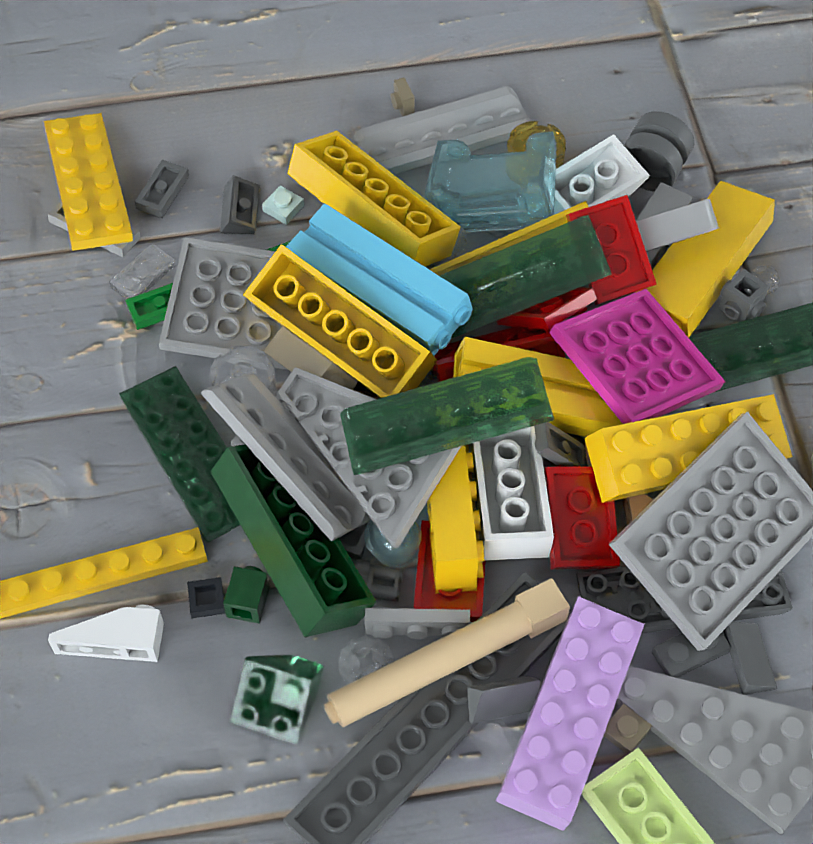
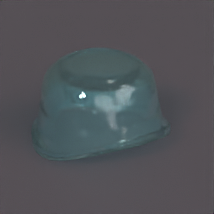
[364,520,421,569]

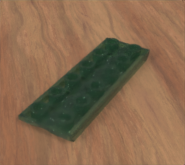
[439,215,612,339]
[689,303,813,393]
[340,357,554,476]
[119,366,240,543]

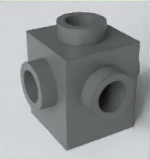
[719,269,769,326]

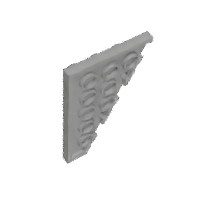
[278,367,464,549]
[616,666,813,835]

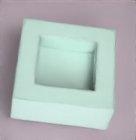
[262,185,304,225]

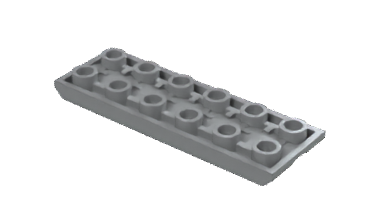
[354,86,535,174]
[201,374,372,541]

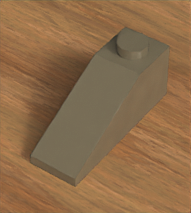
[264,326,359,390]

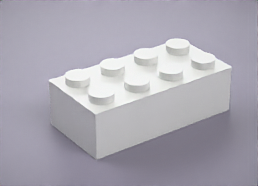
[468,422,554,560]

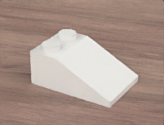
[540,134,649,215]

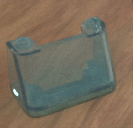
[425,132,556,233]

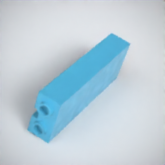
[286,203,473,356]

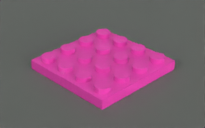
[550,289,725,424]

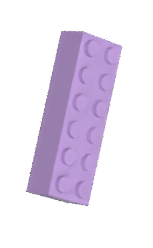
[496,596,645,831]

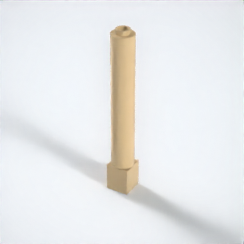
[324,578,570,727]

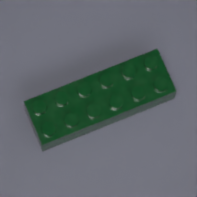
[210,444,377,638]

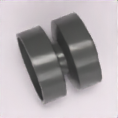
[624,111,695,192]

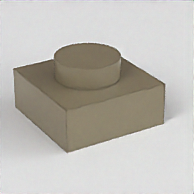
[391,77,415,117]
[603,703,652,755]

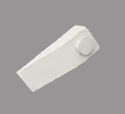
[48,605,164,662]

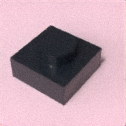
[187,577,226,619]

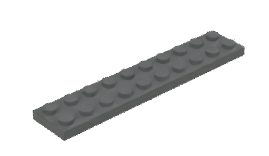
[284,572,571,844]

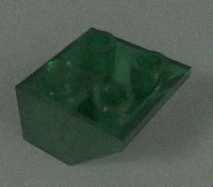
[230,654,324,744]

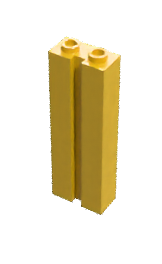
[635,180,775,338]
[452,337,623,437]

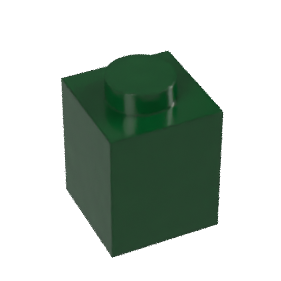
[223,566,270,624]

